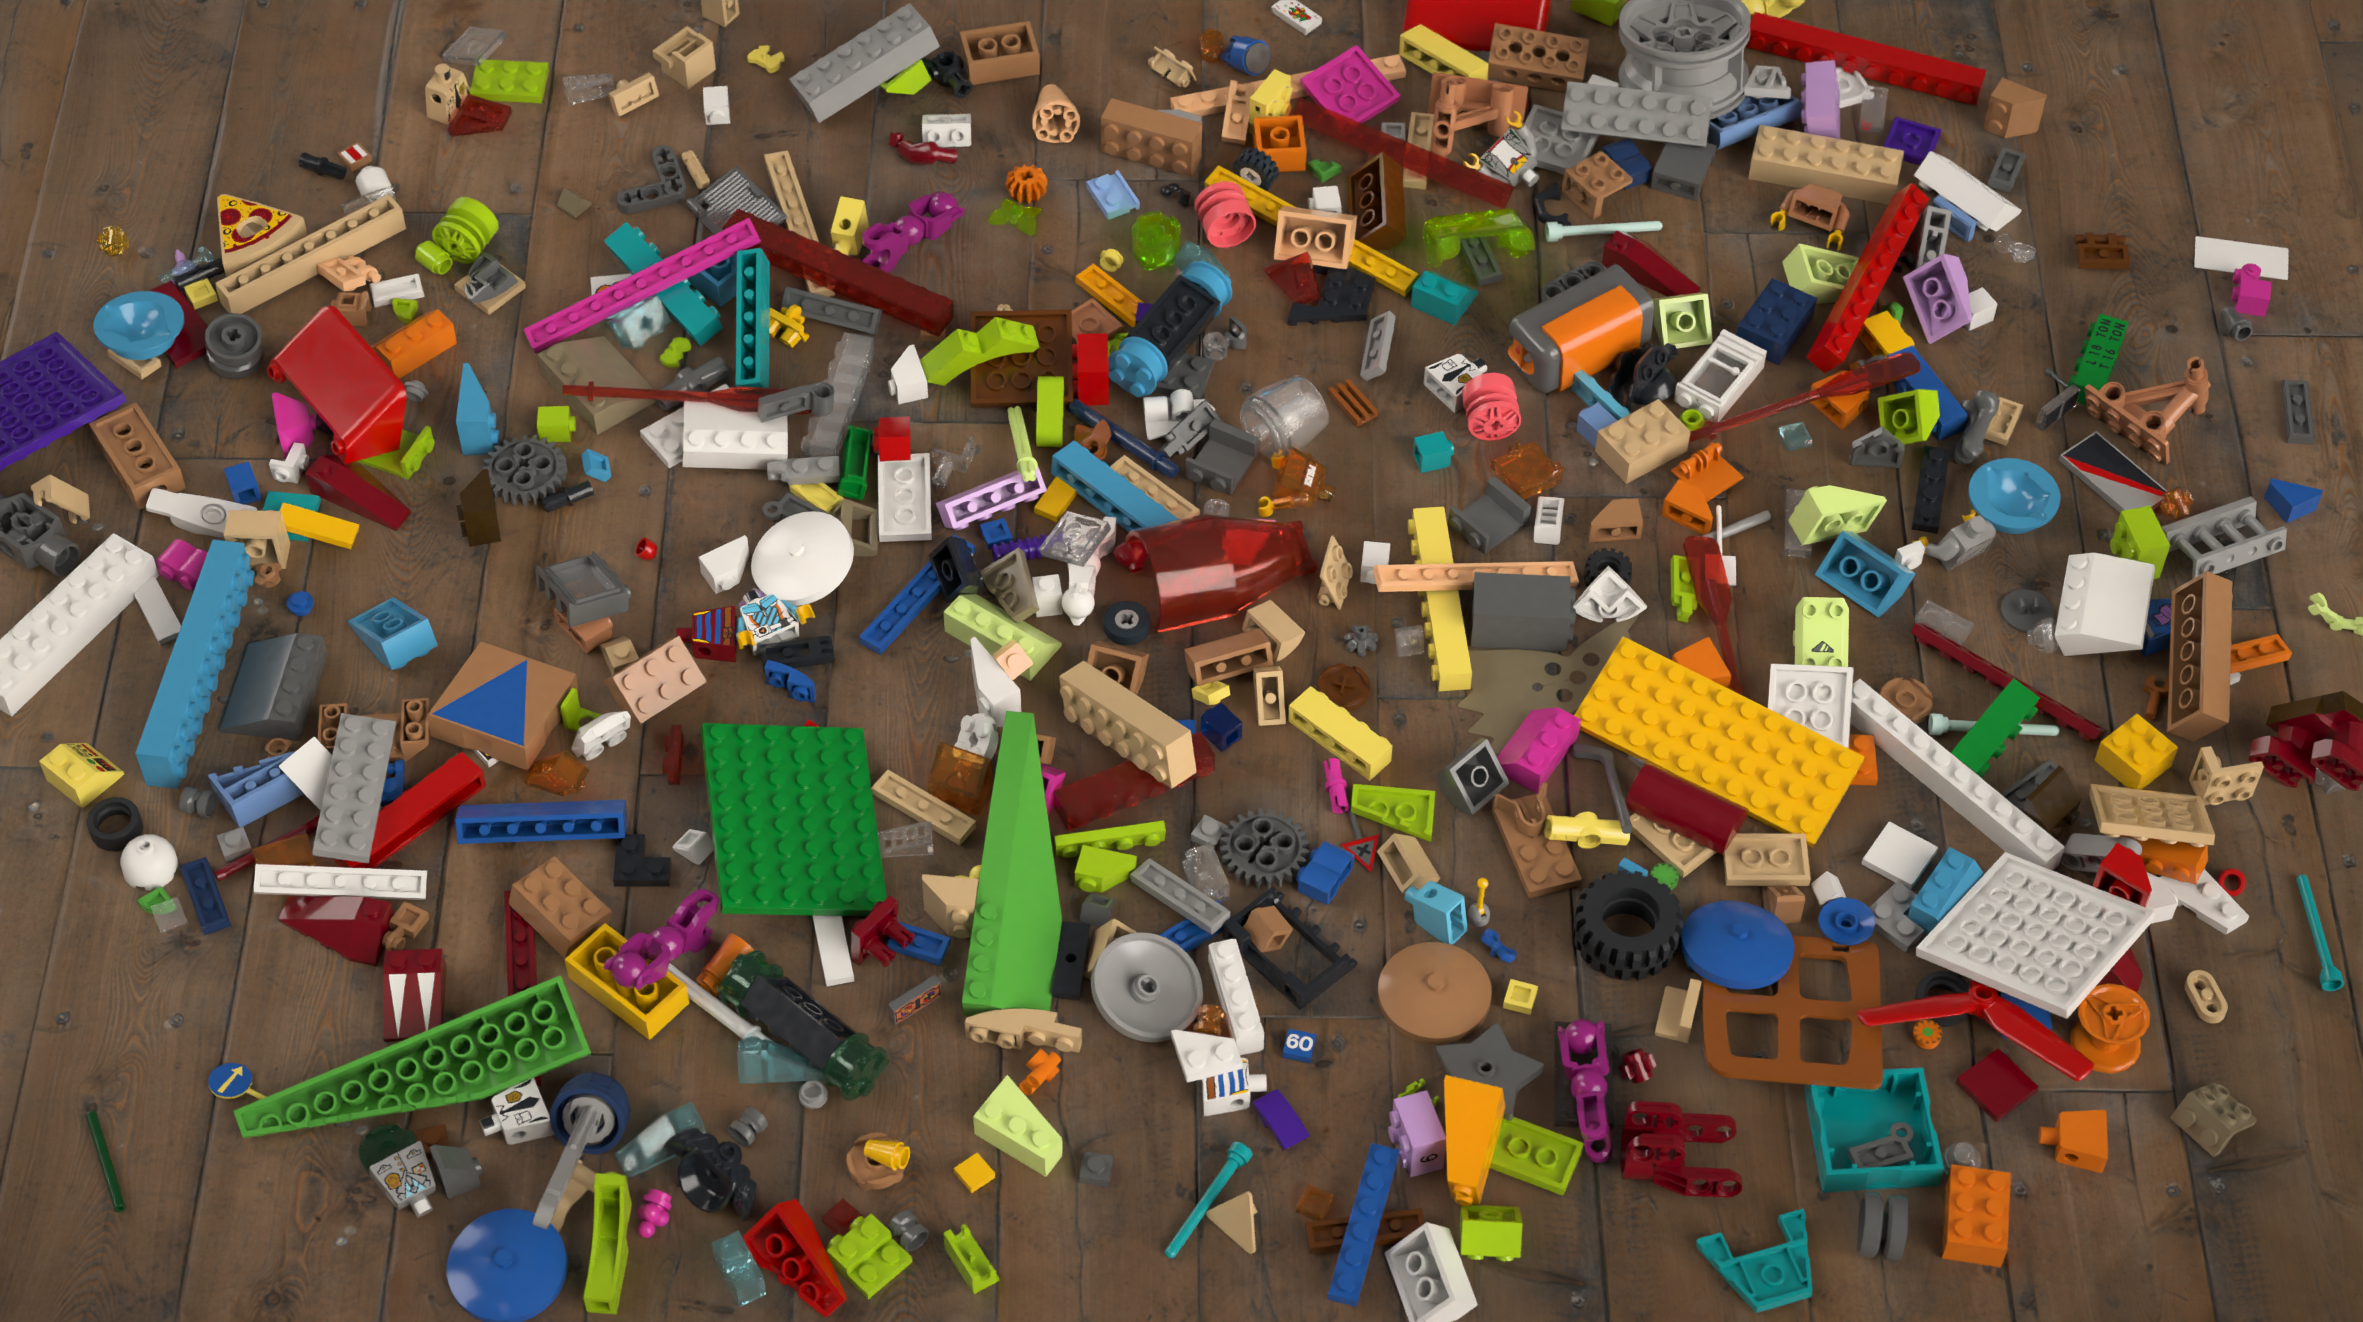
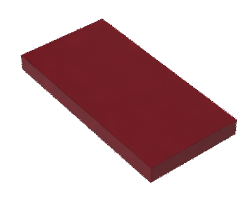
[150,280,208,369]

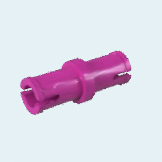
[1322,758,1350,814]

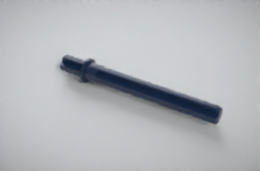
[1069,399,1179,479]

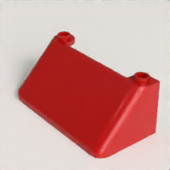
[1403,0,1553,52]
[267,305,406,464]

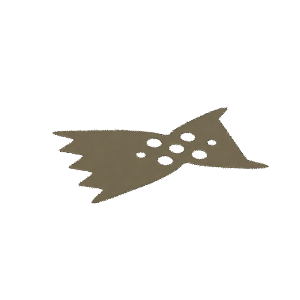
[1457,614,1639,755]

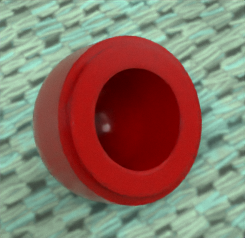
[2216,868,2246,896]

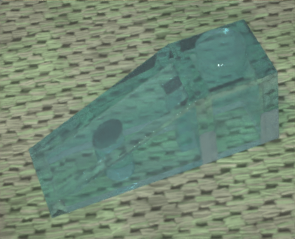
[737,1037,827,1084]
[615,1101,706,1179]

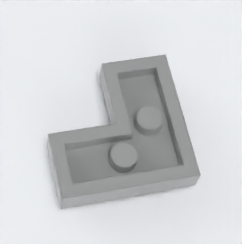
[1870,881,1925,953]

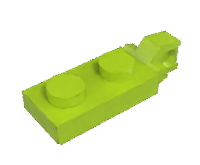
[1671,555,1700,623]

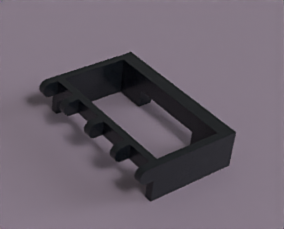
[1223,886,1358,1010]

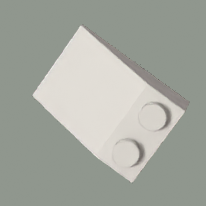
[970,637,1021,732]

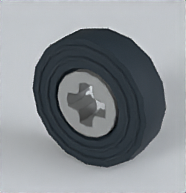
[1103,601,1151,645]

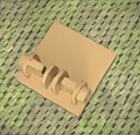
[1317,536,1353,610]

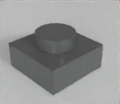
[1079,1152,1114,1187]

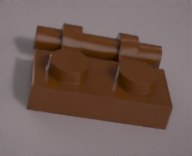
[2074,232,2130,269]

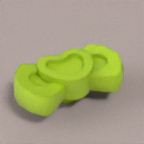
[660,337,692,369]

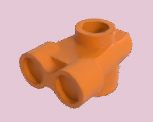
[1019,1048,1061,1096]

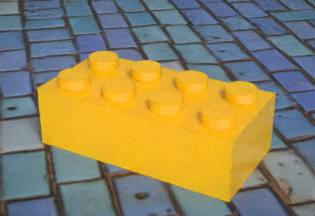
[565,923,690,1040]

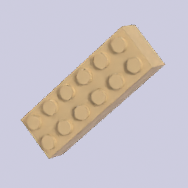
[1748,125,1904,204]
[1059,661,1197,788]

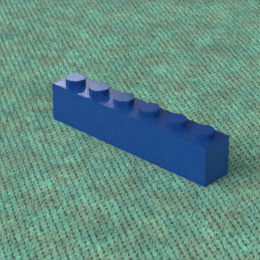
[455,799,628,844]

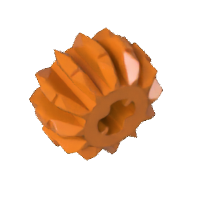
[1006,164,1047,204]

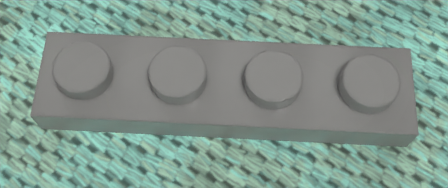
[1130,858,1231,935]

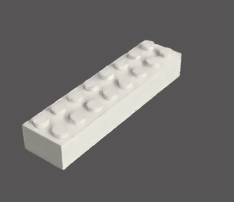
[0,533,159,717]

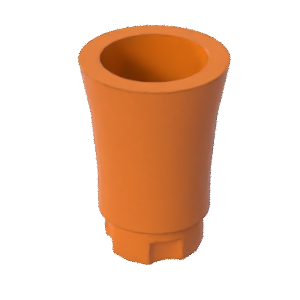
[696,933,758,997]

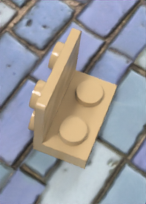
[2189,746,2264,805]

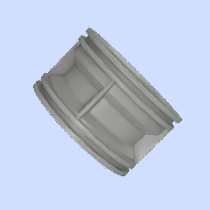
[1619,0,1751,119]

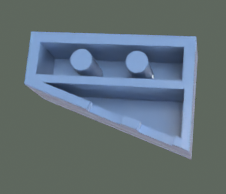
[208,751,304,828]

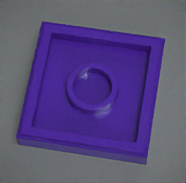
[1883,117,1942,165]

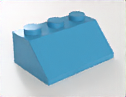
[1815,530,1916,617]
[1908,847,1984,935]

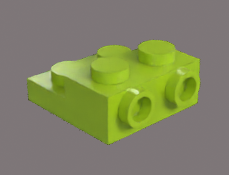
[827,1214,912,1299]

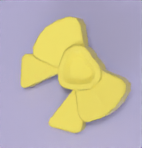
[747,46,784,73]

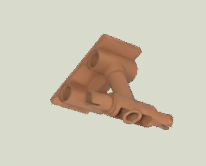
[1428,72,1528,174]
[2085,356,2211,465]

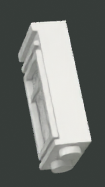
[1674,329,1767,424]

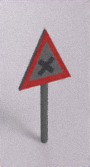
[1340,798,1380,873]

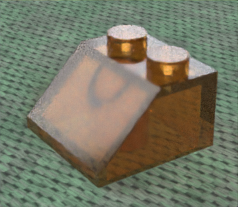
[928,741,992,815]

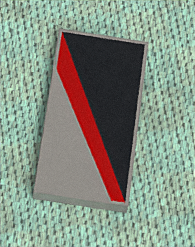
[2059,431,2171,513]

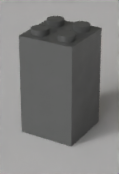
[1470,572,1576,651]

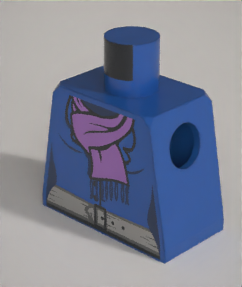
[2140,598,2172,657]

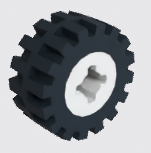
[1232,148,1279,191]

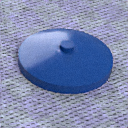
[1680,901,1794,989]
[447,1209,568,1322]

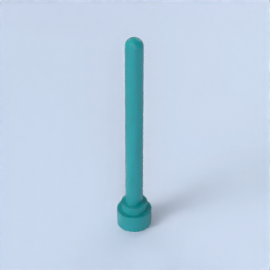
[2297,874,2344,991]
[1165,1142,1253,1259]

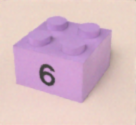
[1388,1090,1446,1177]

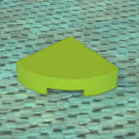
[392,298,418,324]

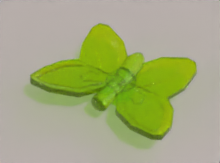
[988,199,1042,235]

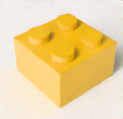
[2094,714,2178,790]

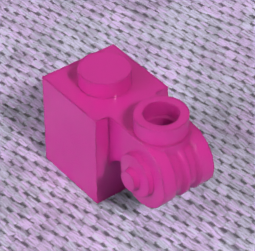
[2231,263,2271,317]

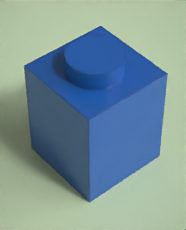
[224,461,262,505]

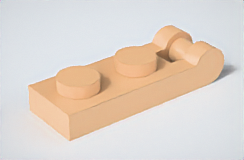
[1221,80,1254,145]

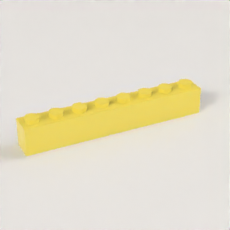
[1408,507,1472,691]

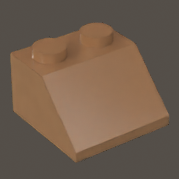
[1983,78,2047,138]
[1087,641,1149,695]

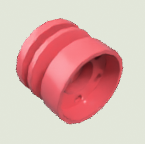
[1195,181,1256,248]
[1462,373,1521,441]

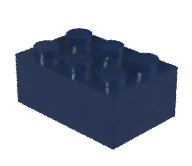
[1736,278,1817,365]

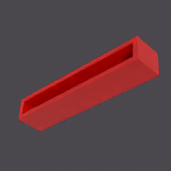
[334,752,486,869]

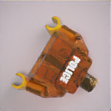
[1258,447,1336,517]

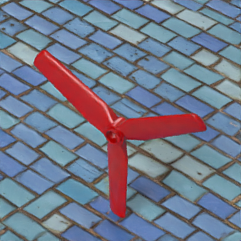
[1856,979,2094,1082]

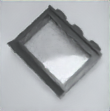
[535,551,631,627]

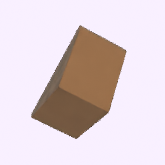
[1767,885,1805,924]

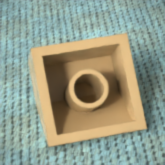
[922,874,979,939]

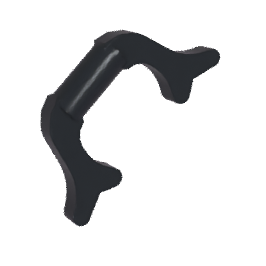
[1533,183,1572,226]

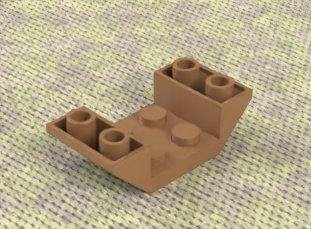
[318,698,430,763]

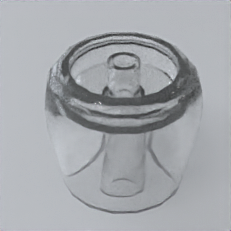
[1240,375,1329,460]

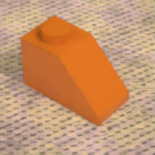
[1662,479,1713,535]

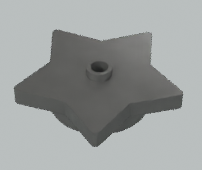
[1436,1023,1543,1121]

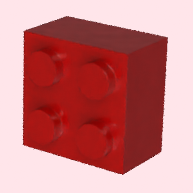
[1072,333,1109,406]

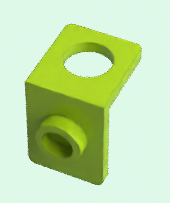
[560,688,602,733]

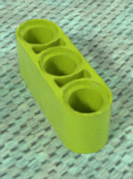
[1036,376,1064,447]

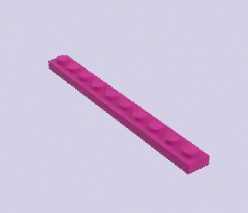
[524,218,761,353]

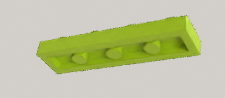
[1054,821,1166,858]

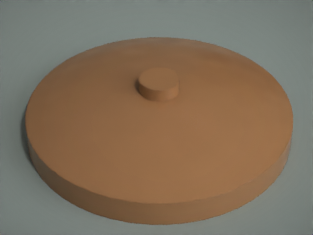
[1378,942,1492,1044]

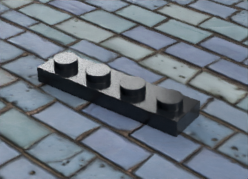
[1911,445,1950,534]

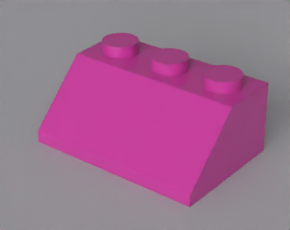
[1497,707,1581,794]

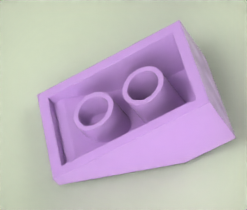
[1903,254,1972,344]

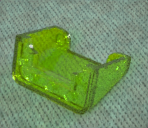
[1423,208,1535,268]

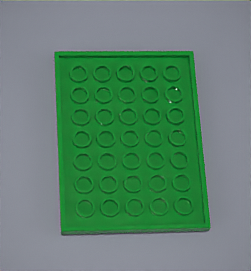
[700,723,887,916]

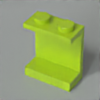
[357,426,435,480]

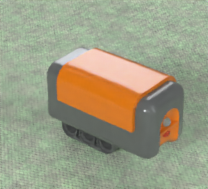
[1508,261,1654,393]

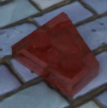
[448,94,512,136]
[1264,252,1322,304]

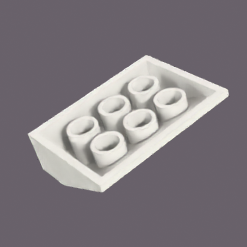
[683,398,788,470]
[2055,553,2155,656]

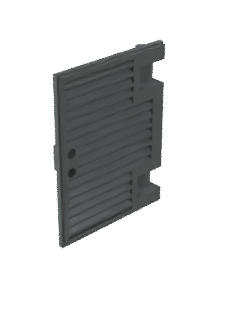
[685,165,788,250]

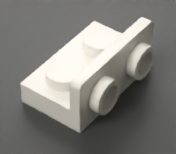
[922,114,971,147]

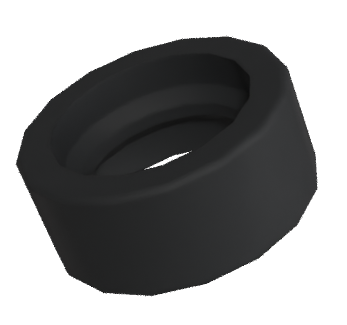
[86,797,143,851]
[1915,970,1970,1027]

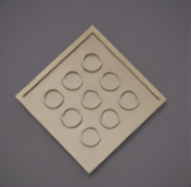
[2089,784,2215,847]

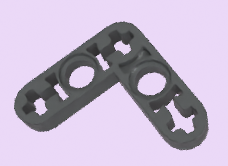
[617,145,687,214]

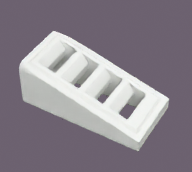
[1534,496,1564,545]

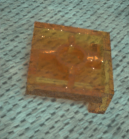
[1491,441,1564,500]

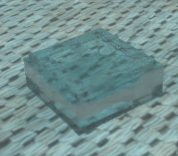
[1778,421,1813,451]

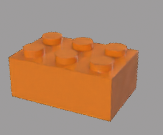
[1942,1164,2011,1267]

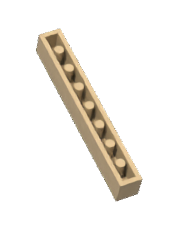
[215,194,406,314]

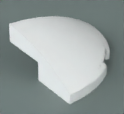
[1573,566,1647,622]

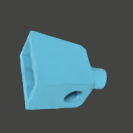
[1404,881,1468,945]

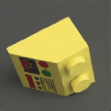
[39,743,124,809]

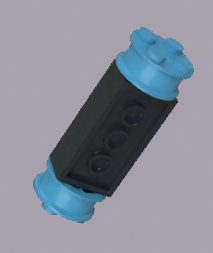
[1108,260,1232,397]

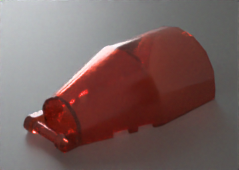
[1126,514,1318,633]

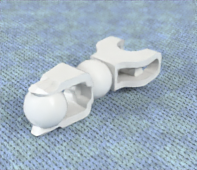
[1061,513,1116,626]

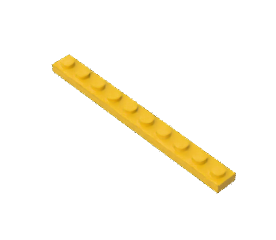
[1204,165,1419,297]

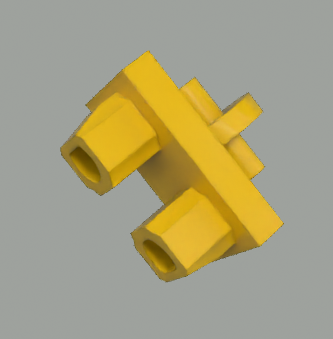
[769,304,810,349]

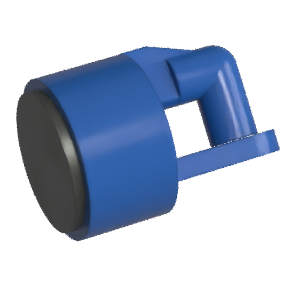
[1220,35,1271,75]

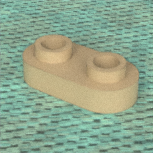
[2184,970,2228,1023]

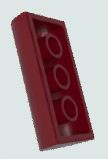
[1626,762,1749,855]

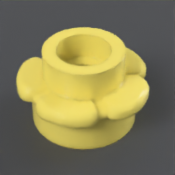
[1100,249,1123,272]

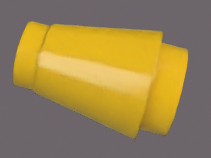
[864,1139,910,1170]

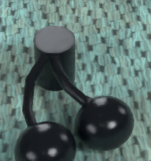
[1160,183,1191,205]

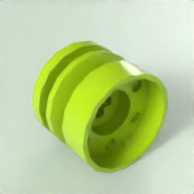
[432,197,499,264]

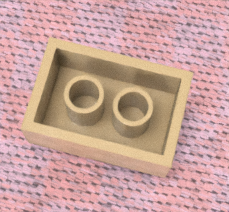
[1595,399,1690,484]

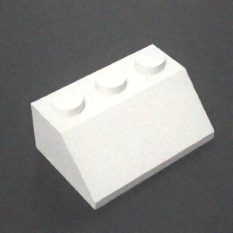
[1385,1222,1478,1322]

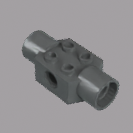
[0,493,81,576]

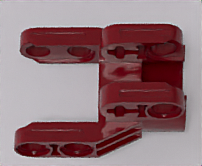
[1620,1101,1742,1198]

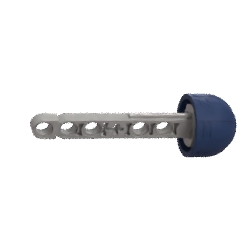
[532,1072,630,1230]

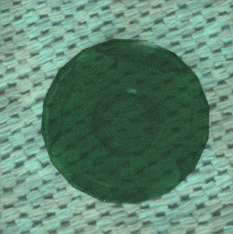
[359,1124,417,1174]

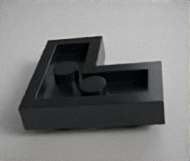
[613,834,672,887]

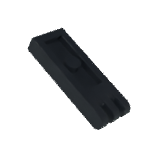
[760,636,835,673]

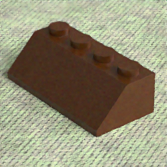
[1347,152,1406,250]

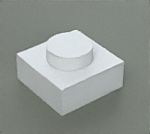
[1895,540,1925,570]

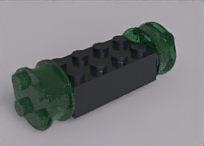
[717,950,889,1101]

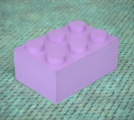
[1801,60,1840,139]

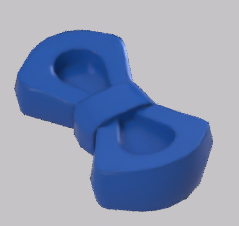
[1481,929,1517,963]

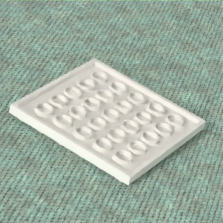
[1916,852,2155,1019]

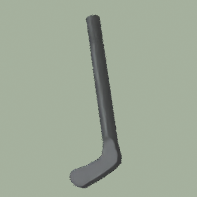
[1572,743,1633,834]

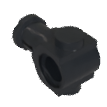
[928,51,973,98]

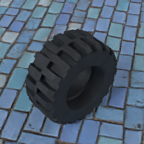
[1573,870,1683,980]

